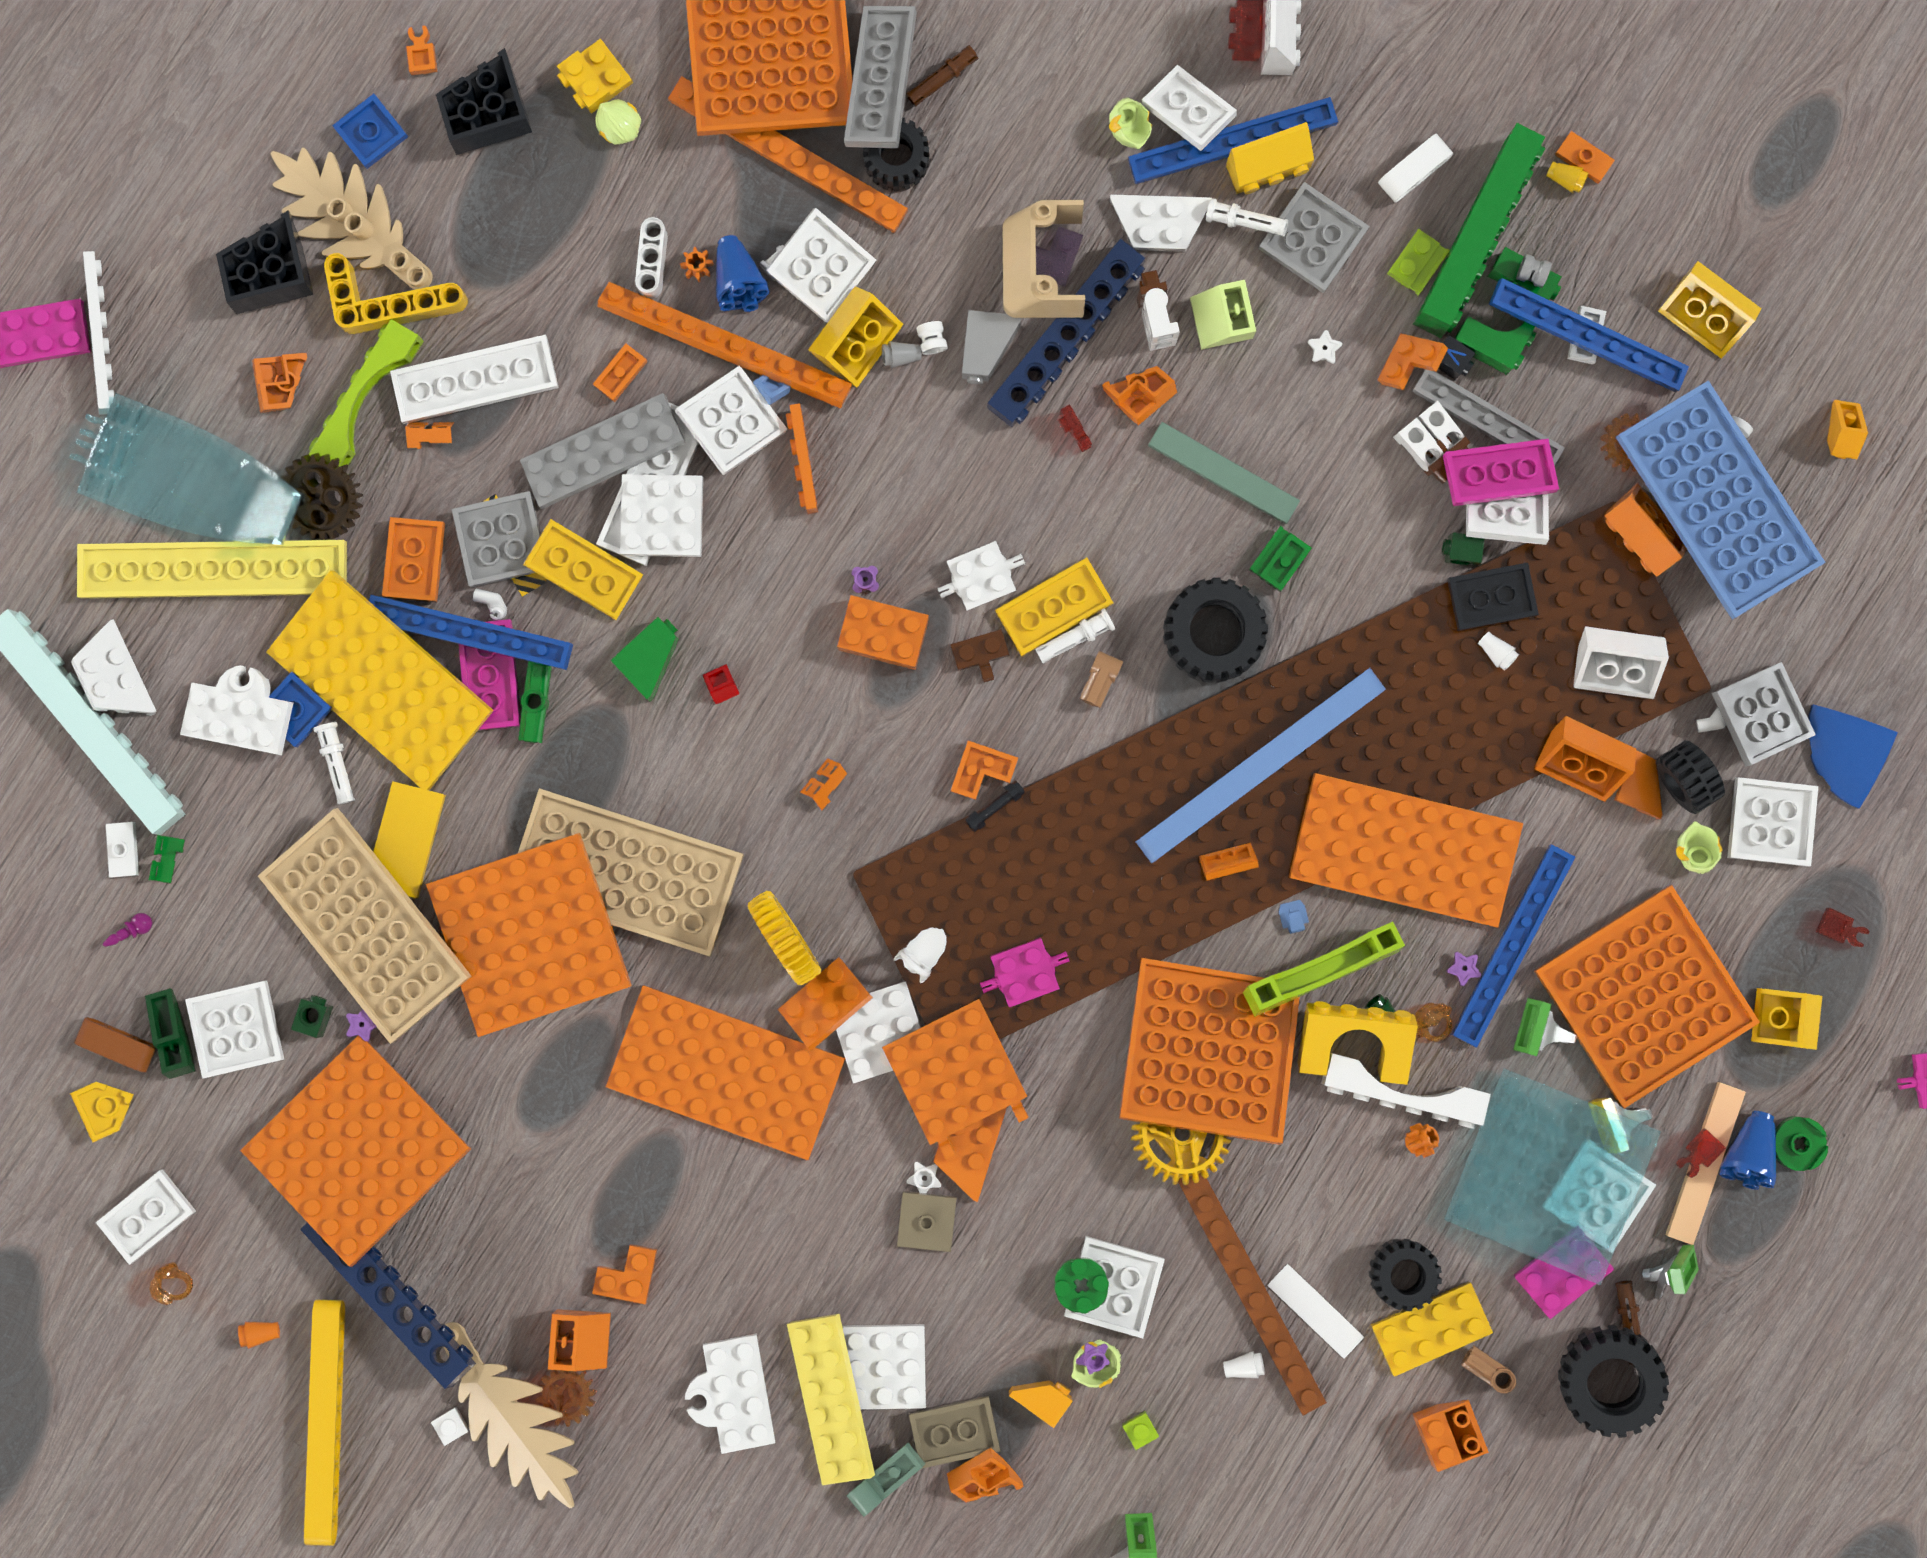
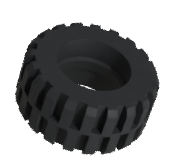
[1163,578,1268,683]
[1558,1325,1669,1438]

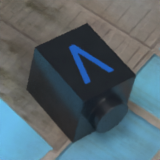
[1438,335,1475,380]

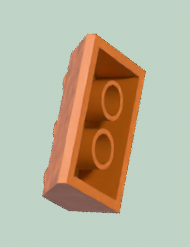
[1605,483,1687,577]
[1535,716,1636,802]

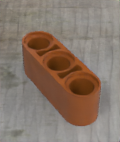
[74,1017,157,1072]

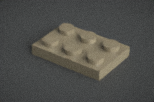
[909,1395,1000,1469]

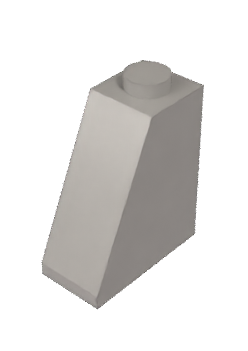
[962,310,1021,384]

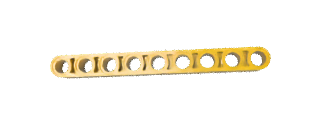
[304,1300,345,1546]

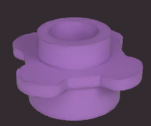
[852,566,879,593]

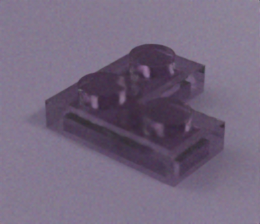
[1036,226,1083,287]

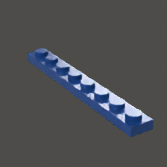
[1128,97,1338,184]
[1488,278,1689,392]
[369,595,573,670]
[1451,844,1575,1048]

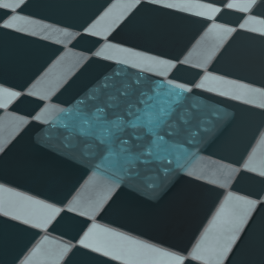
[1444,1069,1661,1285]

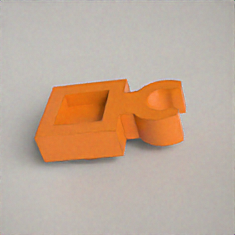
[406,26,438,75]

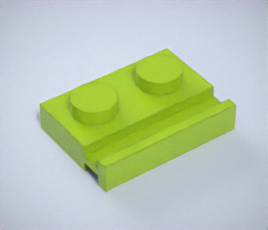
[1387,229,1450,295]

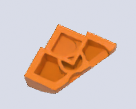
[252,353,307,413]
[1102,366,1177,425]
[1614,750,1663,819]
[947,1448,1024,1502]

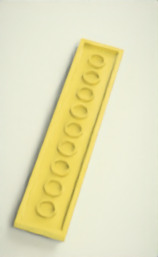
[77,540,347,599]

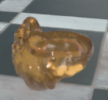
[1415,1002,1452,1042]
[149,1262,193,1305]

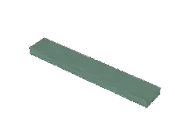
[1148,422,1300,525]

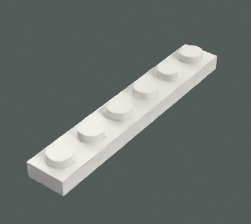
[83,251,115,415]

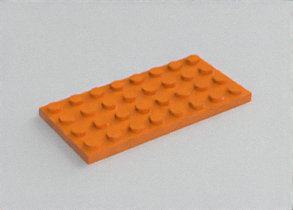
[1289,773,1523,928]
[606,985,845,1160]

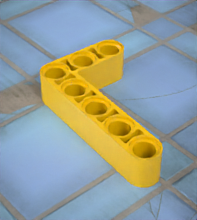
[324,253,468,334]

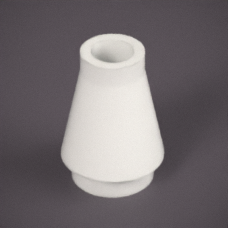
[1478,632,1519,671]
[1223,1351,1265,1378]

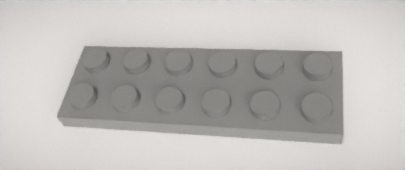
[844,6,917,148]
[520,393,686,509]

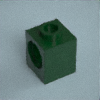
[1442,532,1485,567]
[291,995,333,1038]

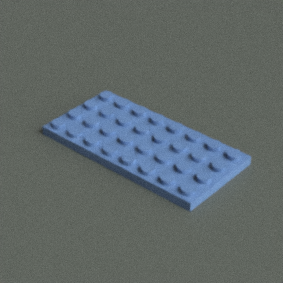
[1616,380,1826,619]

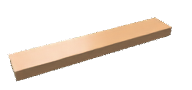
[1665,1082,1746,1245]

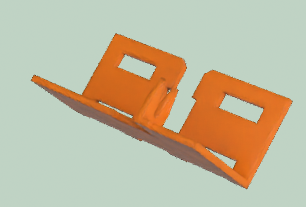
[405,422,454,449]
[800,758,847,810]

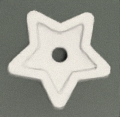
[1308,330,1342,364]
[906,1162,941,1193]

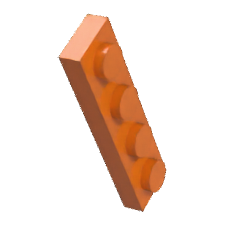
[786,403,818,514]

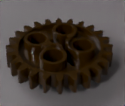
[277,453,363,540]

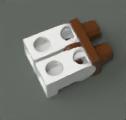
[1137,270,1180,351]
[1393,401,1471,484]

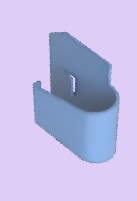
[1279,900,1309,934]

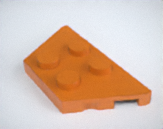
[934,1107,1007,1202]

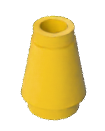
[1546,162,1589,193]

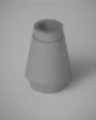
[882,341,922,368]

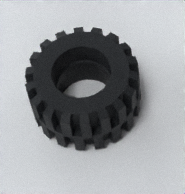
[863,117,930,191]
[1656,740,1725,814]
[1369,1239,1442,1311]

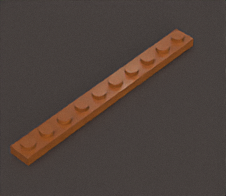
[1178,1174,1327,1416]

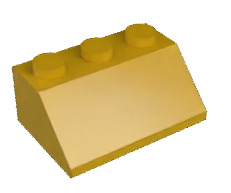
[1226,122,1314,194]
[1658,261,1762,359]
[808,286,904,388]

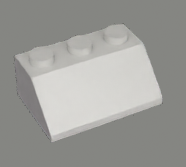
[1573,626,1669,699]

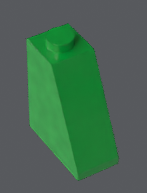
[611,617,679,702]

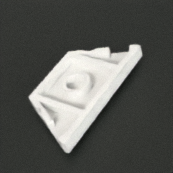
[1110,195,1212,252]
[71,619,156,716]

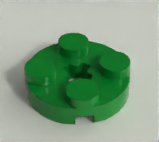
[1775,1116,1828,1171]
[1054,1257,1109,1314]

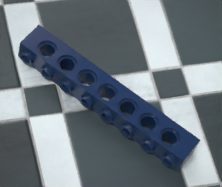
[987,238,1145,427]
[300,1222,476,1389]

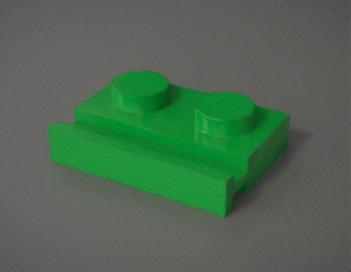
[1249,526,1312,592]

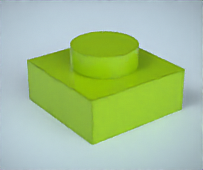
[1122,1411,1159,1450]

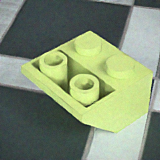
[1190,280,1256,350]

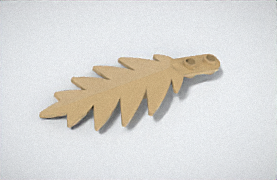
[271,148,433,290]
[444,1322,578,1508]

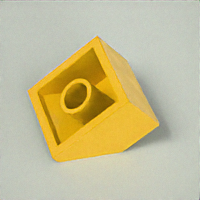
[1751,988,1822,1050]

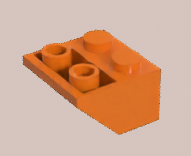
[548,1309,611,1371]
[1412,1400,1489,1472]

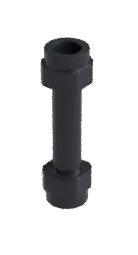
[965,780,1025,832]

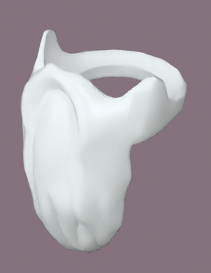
[894,927,947,983]

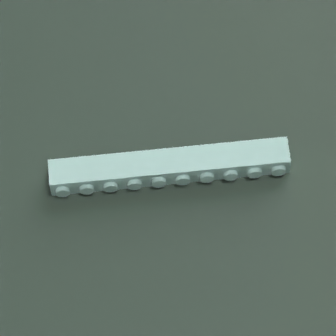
[0,609,186,835]

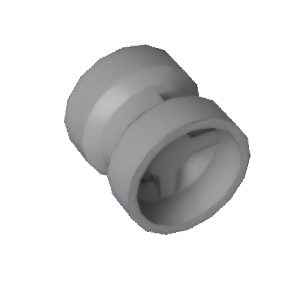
[1516,254,1552,288]

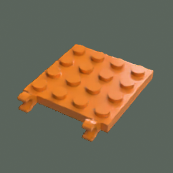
[882,999,1029,1159]

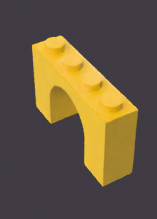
[1297,1001,1418,1085]

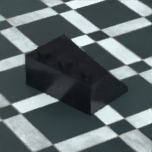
[436,48,532,155]
[216,210,313,314]

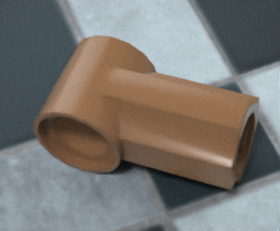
[1080,651,1123,708]
[1461,1345,1516,1393]

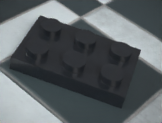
[1447,562,1539,631]

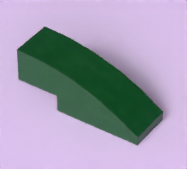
[145,988,196,1079]

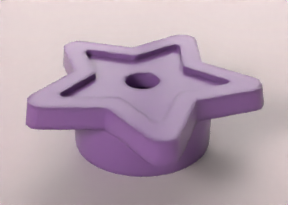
[1446,952,1481,986]
[346,1010,377,1042]
[1076,1343,1110,1375]

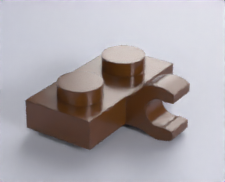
[950,629,1009,683]

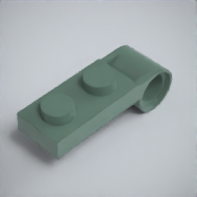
[846,1443,925,1517]

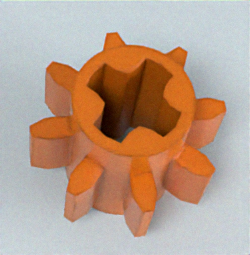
[680,247,714,282]
[1405,1123,1439,1158]

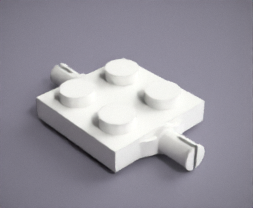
[937,541,1025,611]

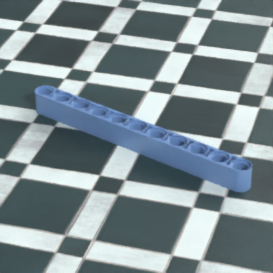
[1136,668,1386,863]

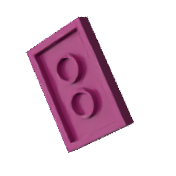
[1514,1226,1614,1319]

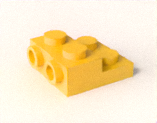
[557,38,633,114]

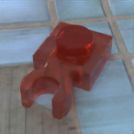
[1058,404,1092,452]
[1816,908,1870,947]
[1676,1128,1726,1178]

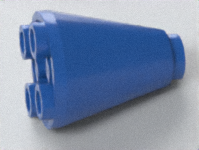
[716,235,769,312]
[1719,1111,1776,1190]

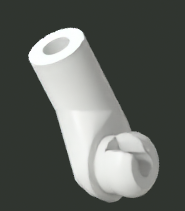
[473,588,507,620]
[1696,708,1726,733]

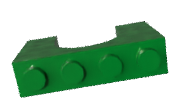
[1454,247,1562,375]

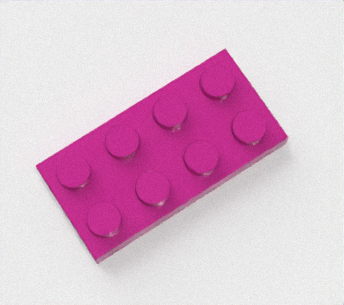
[0,298,91,368]
[1443,439,1559,506]
[459,619,521,730]

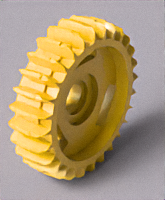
[748,891,821,985]
[1131,1122,1231,1185]

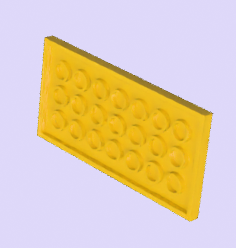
[266,571,494,791]

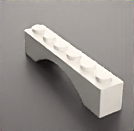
[1321,1053,1491,1129]

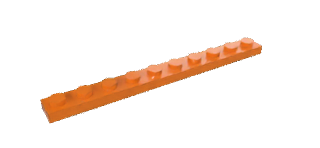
[668,76,908,233]
[597,282,852,409]

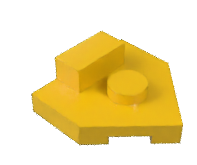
[70,1082,134,1143]

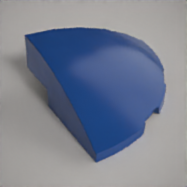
[1808,704,1898,809]

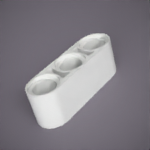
[1378,133,1454,203]
[635,217,668,299]

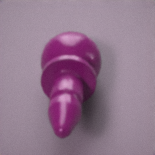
[103,913,152,947]

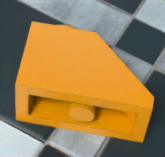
[1827,400,1868,459]
[1009,1380,1073,1428]

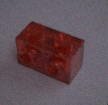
[1228,0,1263,61]

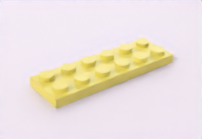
[787,1314,875,1485]

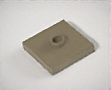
[897,1191,957,1252]

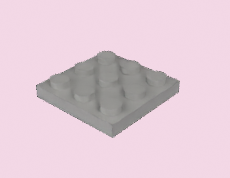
[1258,182,1370,293]
[452,491,541,588]
[1712,662,1816,767]

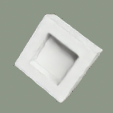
[431,1406,470,1446]

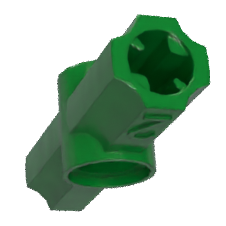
[518,661,552,743]

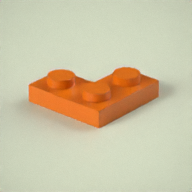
[1378,333,1448,390]
[950,741,1018,800]
[592,1244,657,1304]

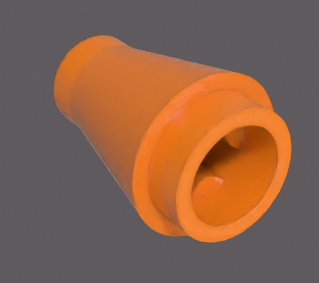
[238,1322,280,1349]

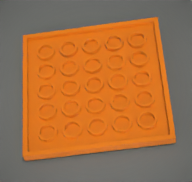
[686,0,853,136]
[426,833,632,1037]
[1534,885,1760,1109]
[1119,958,1300,1145]
[240,1035,471,1267]

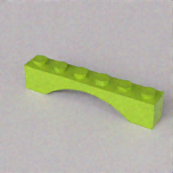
[309,319,424,467]
[1243,922,1405,1017]

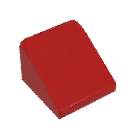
[702,664,739,704]

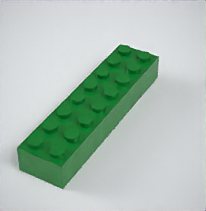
[1413,123,1545,338]

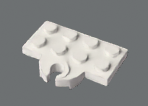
[180,665,293,755]
[685,1334,775,1454]

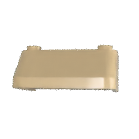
[1003,200,1085,318]

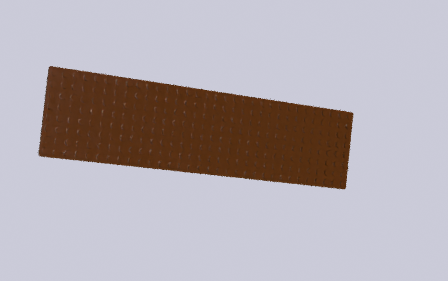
[853,501,1711,1039]

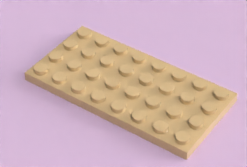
[518,788,744,957]
[258,808,472,1044]

